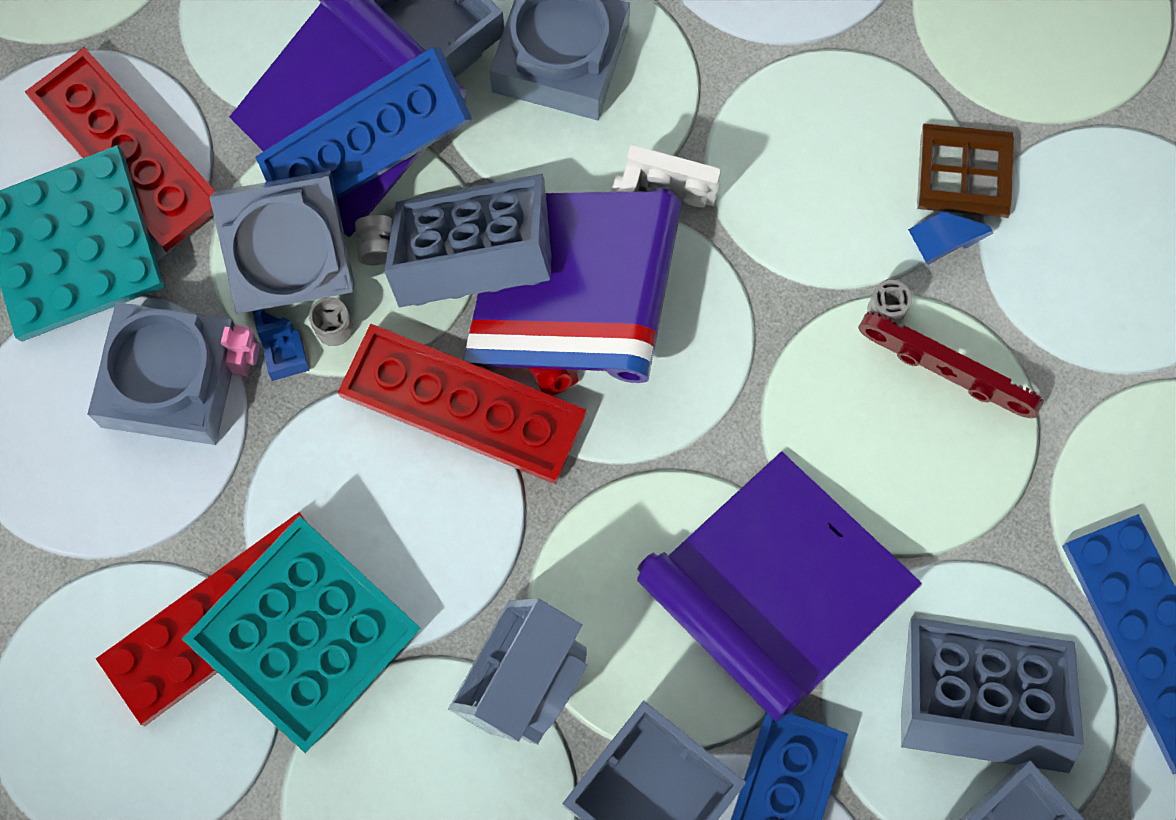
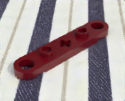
[858,311,1044,418]

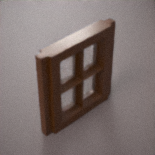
[917,123,1014,218]

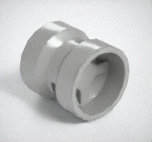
[355,215,393,265]
[867,279,912,326]
[309,297,353,346]

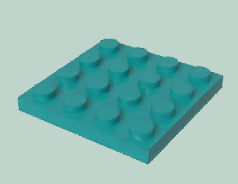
[0,146,165,342]
[182,516,421,753]

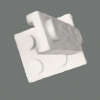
[611,144,721,207]

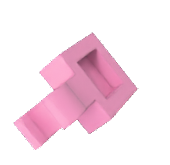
[220,325,260,377]

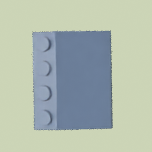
[384,174,552,308]
[901,617,1084,773]

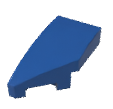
[908,212,994,265]
[252,309,310,381]

